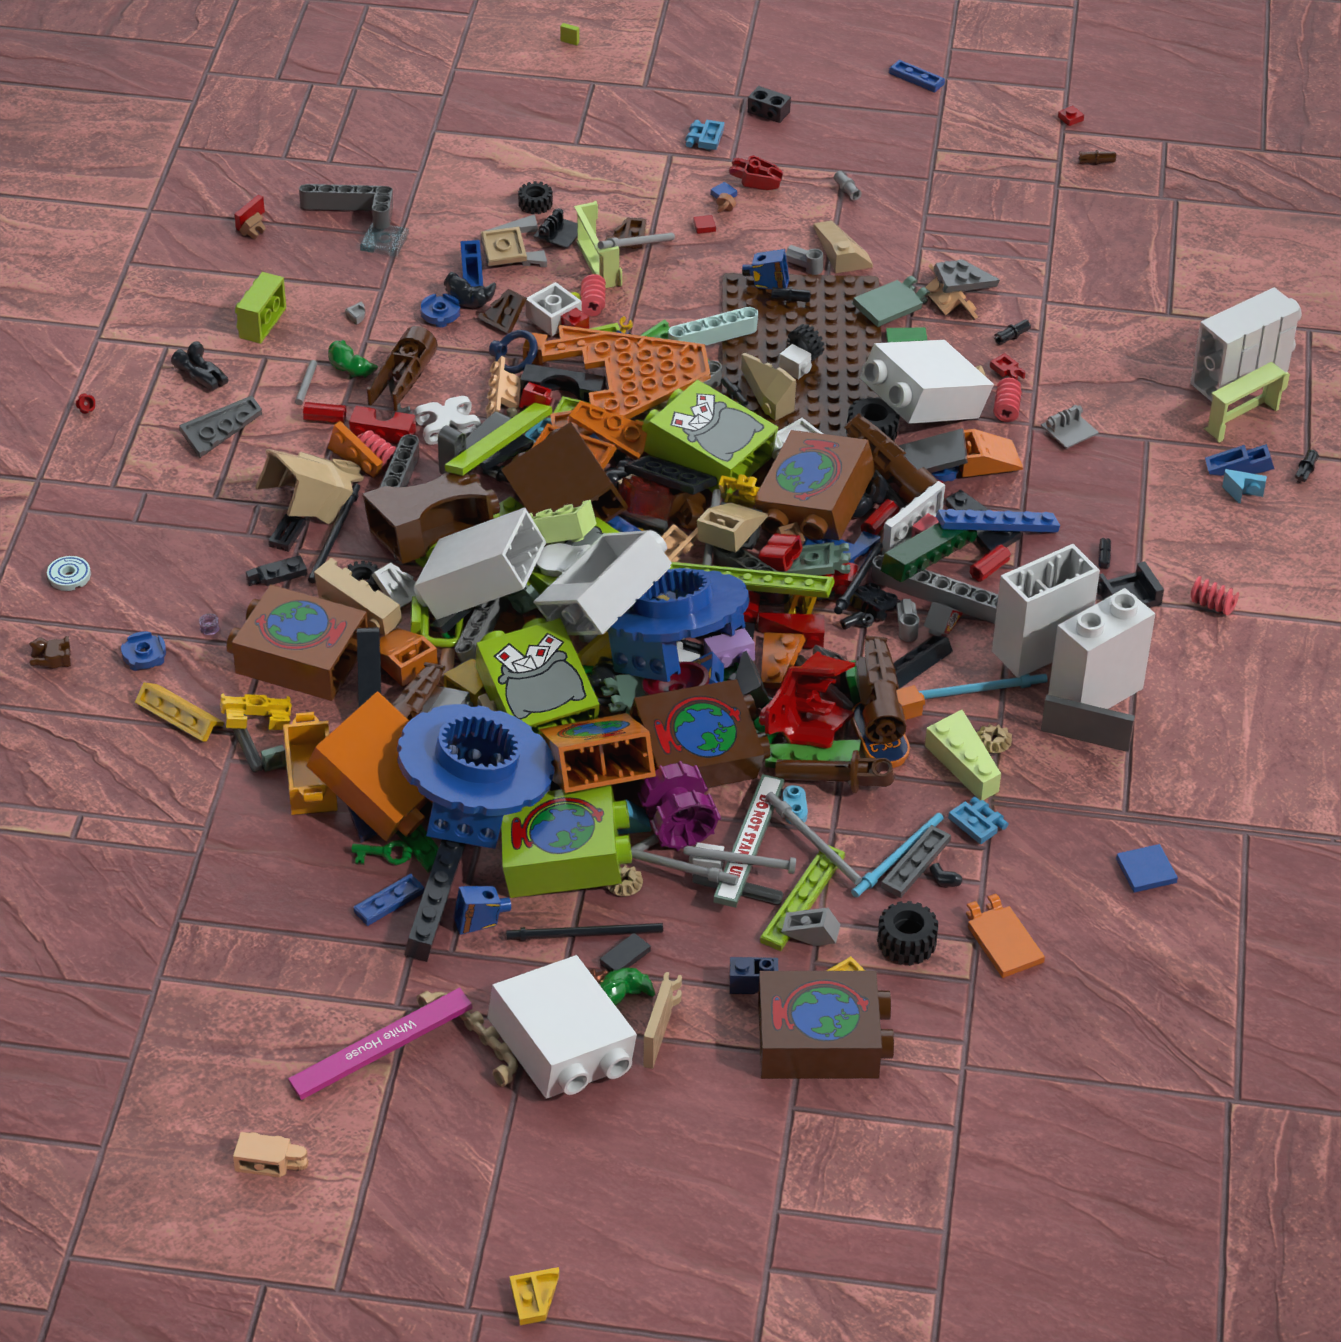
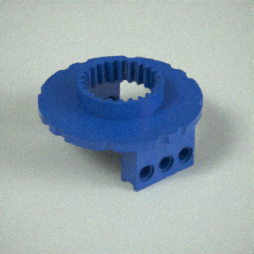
[607,568,749,682]
[397,704,555,849]

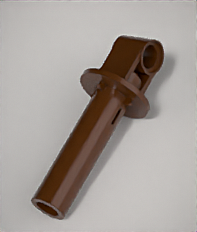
[666,486,707,531]
[775,750,895,793]

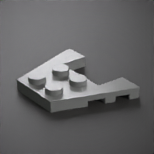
[481,215,547,268]

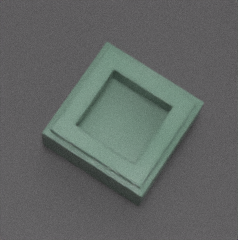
[261,745,287,772]

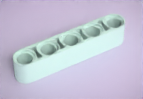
[668,307,758,346]

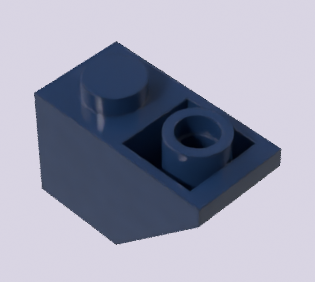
[729,957,778,994]

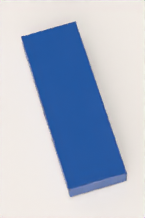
[889,60,945,93]
[353,874,425,926]

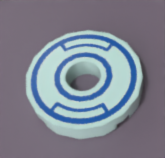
[47,556,91,591]

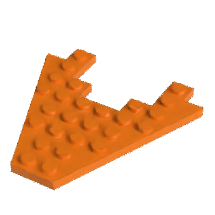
[540,325,711,437]

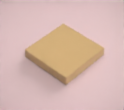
[481,227,527,266]

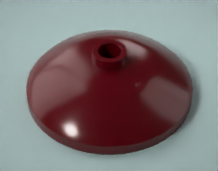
[642,661,710,695]

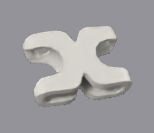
[413,396,481,445]

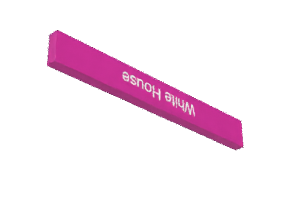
[288,987,473,1100]

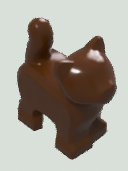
[29,636,71,668]

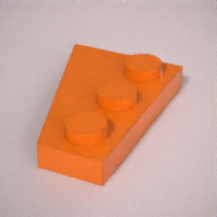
[328,421,383,478]
[761,633,805,689]

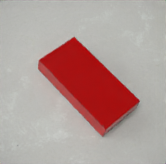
[234,195,265,231]

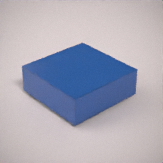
[710,182,737,199]

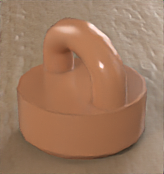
[716,193,736,213]

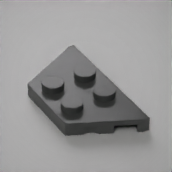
[933,259,1000,293]

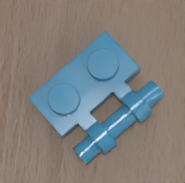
[685,120,725,150]
[948,797,1009,844]

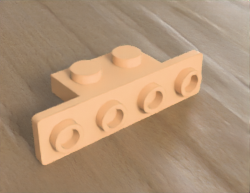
[925,264,978,319]
[485,356,521,418]
[661,524,698,562]

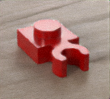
[990,353,1026,380]

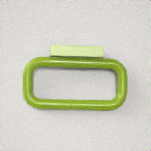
[410,596,464,648]

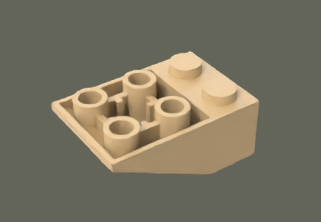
[697,503,768,553]

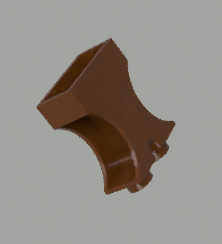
[363,472,500,564]

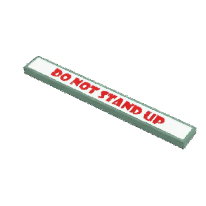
[713,774,784,908]

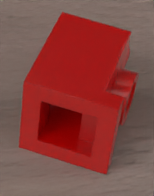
[519,382,553,408]

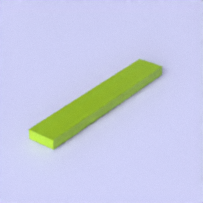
[760,845,845,951]

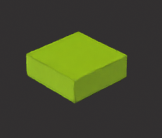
[560,23,579,45]

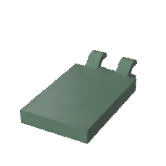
[852,276,930,327]
[776,542,851,575]
[601,674,647,715]

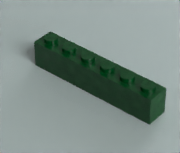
[880,523,978,582]

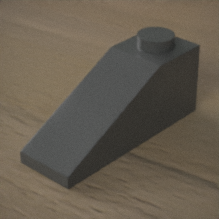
[735,651,770,709]

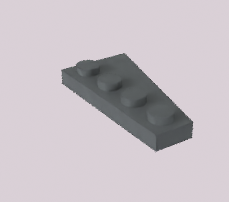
[179,396,262,458]

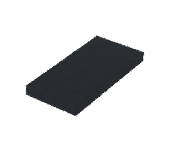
[624,455,717,495]

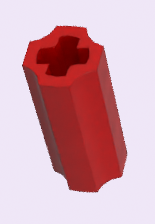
[303,402,347,423]
[860,499,899,535]
[969,544,1011,582]

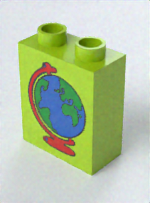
[501,785,632,898]

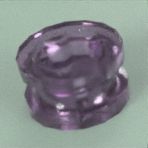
[199,613,219,635]

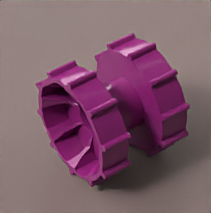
[637,761,721,851]

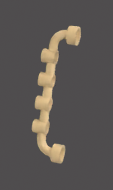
[417,991,518,1087]

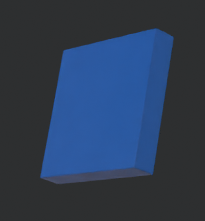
[1116,844,1178,893]

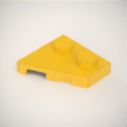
[509,1267,559,1325]

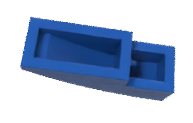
[460,240,483,287]
[1205,444,1275,476]

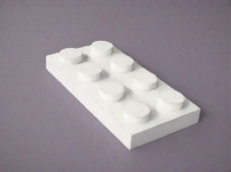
[882,481,945,555]

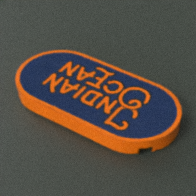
[851,702,910,768]

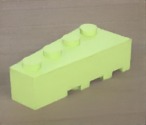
[529,500,597,544]
[925,710,1001,800]

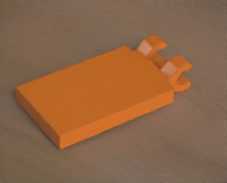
[966,893,1045,978]

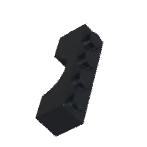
[520,364,605,403]

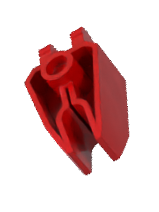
[729,155,783,190]

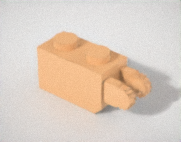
[233,1132,308,1178]

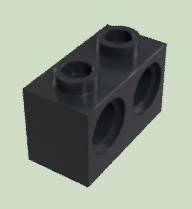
[747,86,791,123]

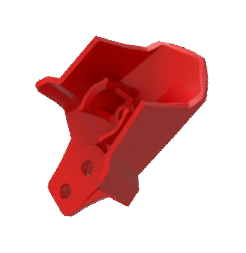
[759,651,855,748]

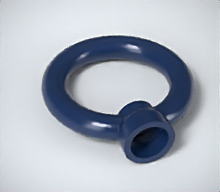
[489,330,538,374]

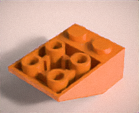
[959,429,1023,477]
[380,628,438,687]

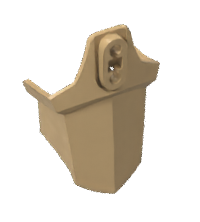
[255,449,364,524]

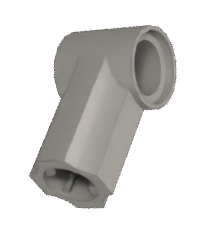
[786,245,823,275]
[896,599,919,642]

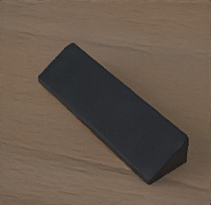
[893,635,953,690]

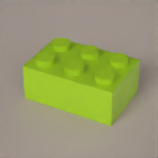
[235,272,286,344]

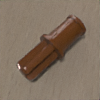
[1078,150,1116,165]

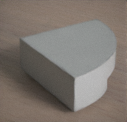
[345,302,365,324]

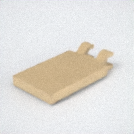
[643,972,682,1069]

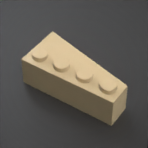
[314,558,402,636]

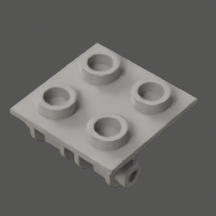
[1041,405,1099,449]

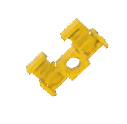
[718,474,760,509]
[220,693,292,730]

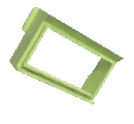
[574,201,622,288]
[1204,362,1290,442]

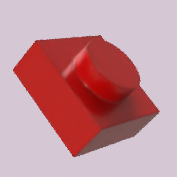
[1058,105,1084,126]

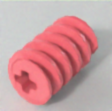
[580,274,606,316]
[993,378,1022,422]
[357,430,396,471]
[1190,576,1239,615]

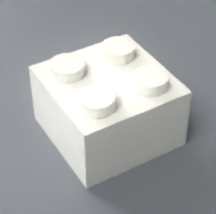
[525,282,582,336]

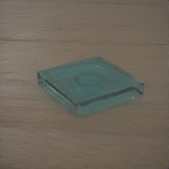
[360,222,409,257]

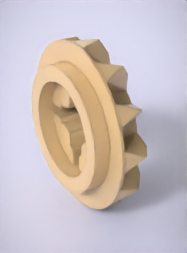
[977,724,1012,753]
[606,864,643,896]

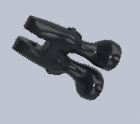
[171,341,229,391]

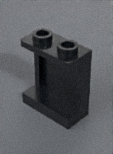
[1097,561,1164,608]

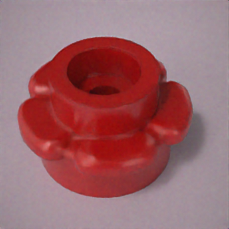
[76,393,96,414]

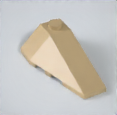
[813,221,873,273]
[741,353,796,421]

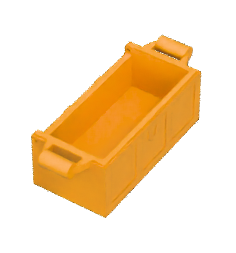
[283,712,338,815]

